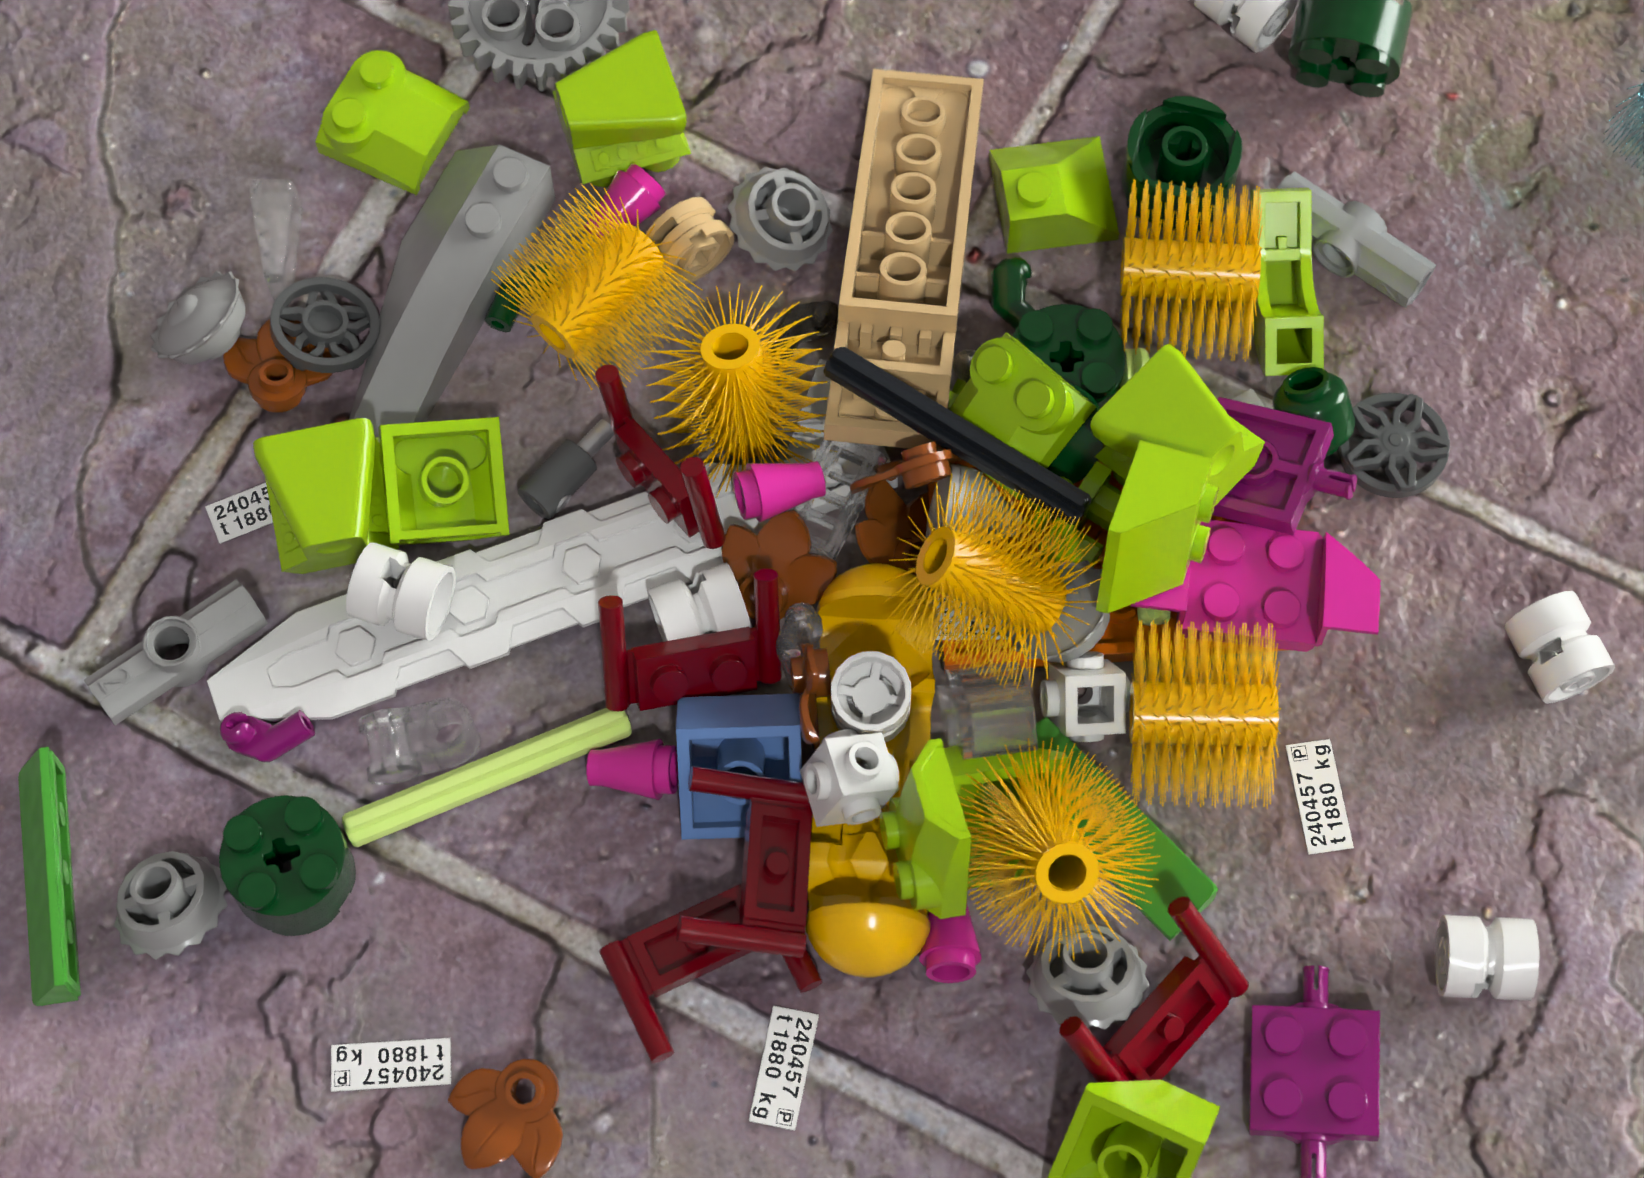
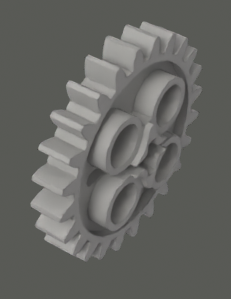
[448,0,629,91]

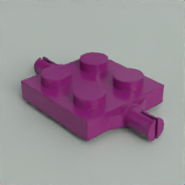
[1212,397,1357,536]
[1249,965,1380,1178]

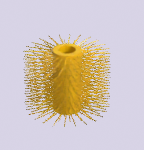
[1120,179,1263,362]
[491,183,705,390]
[642,283,829,498]
[882,470,1103,690]
[1129,620,1281,809]
[958,737,1160,962]

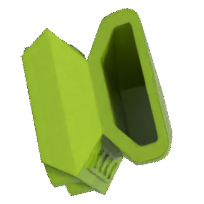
[552,30,691,188]
[1090,344,1265,506]
[253,418,399,574]

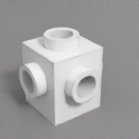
[1040,651,1131,742]
[800,729,899,827]

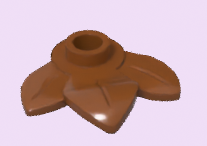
[223,319,333,413]
[850,441,963,494]
[855,480,929,576]
[722,510,837,620]
[790,643,831,751]
[448,1059,563,1178]

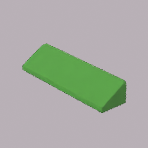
[1017,717,1218,941]
[18,747,81,1006]

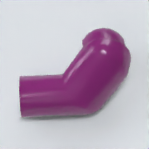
[220,710,315,762]

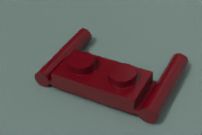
[595,364,726,549]
[598,568,782,712]
[676,766,812,958]
[599,884,823,1064]
[1059,896,1249,1083]

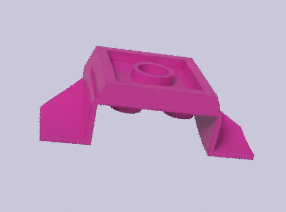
[1131,520,1381,652]

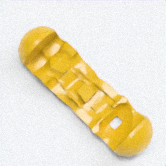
[805,563,938,978]

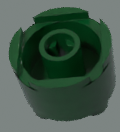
[1288,0,1413,98]
[1122,96,1242,231]
[1013,304,1126,409]
[219,795,356,936]

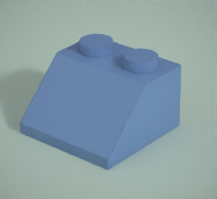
[676,693,802,840]

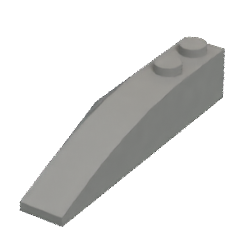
[349,144,556,443]

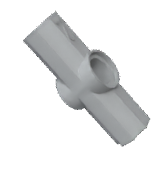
[1277,171,1436,308]
[84,579,268,726]

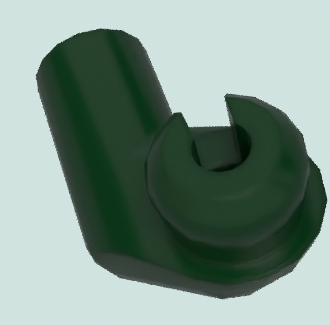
[991,257,1036,330]
[485,261,560,333]

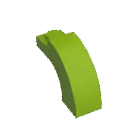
[1250,187,1324,376]

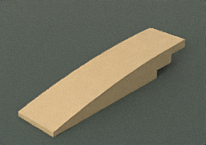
[824,69,984,451]

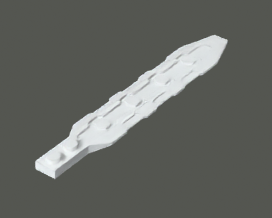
[207,441,898,722]

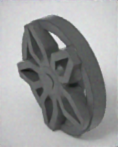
[270,277,380,373]
[1338,393,1450,498]

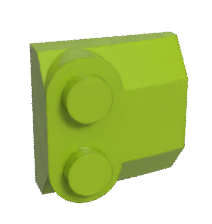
[315,50,470,196]
[949,332,1096,500]
[378,417,510,545]
[879,738,971,919]

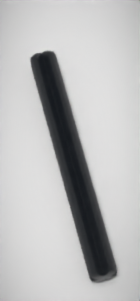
[823,347,1092,525]

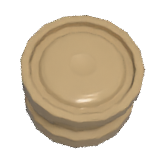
[646,197,734,286]

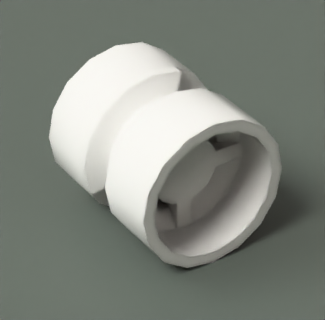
[1194,0,1300,53]
[346,542,456,641]
[647,562,751,642]
[1504,591,1615,703]
[831,651,911,742]
[1435,915,1539,1001]

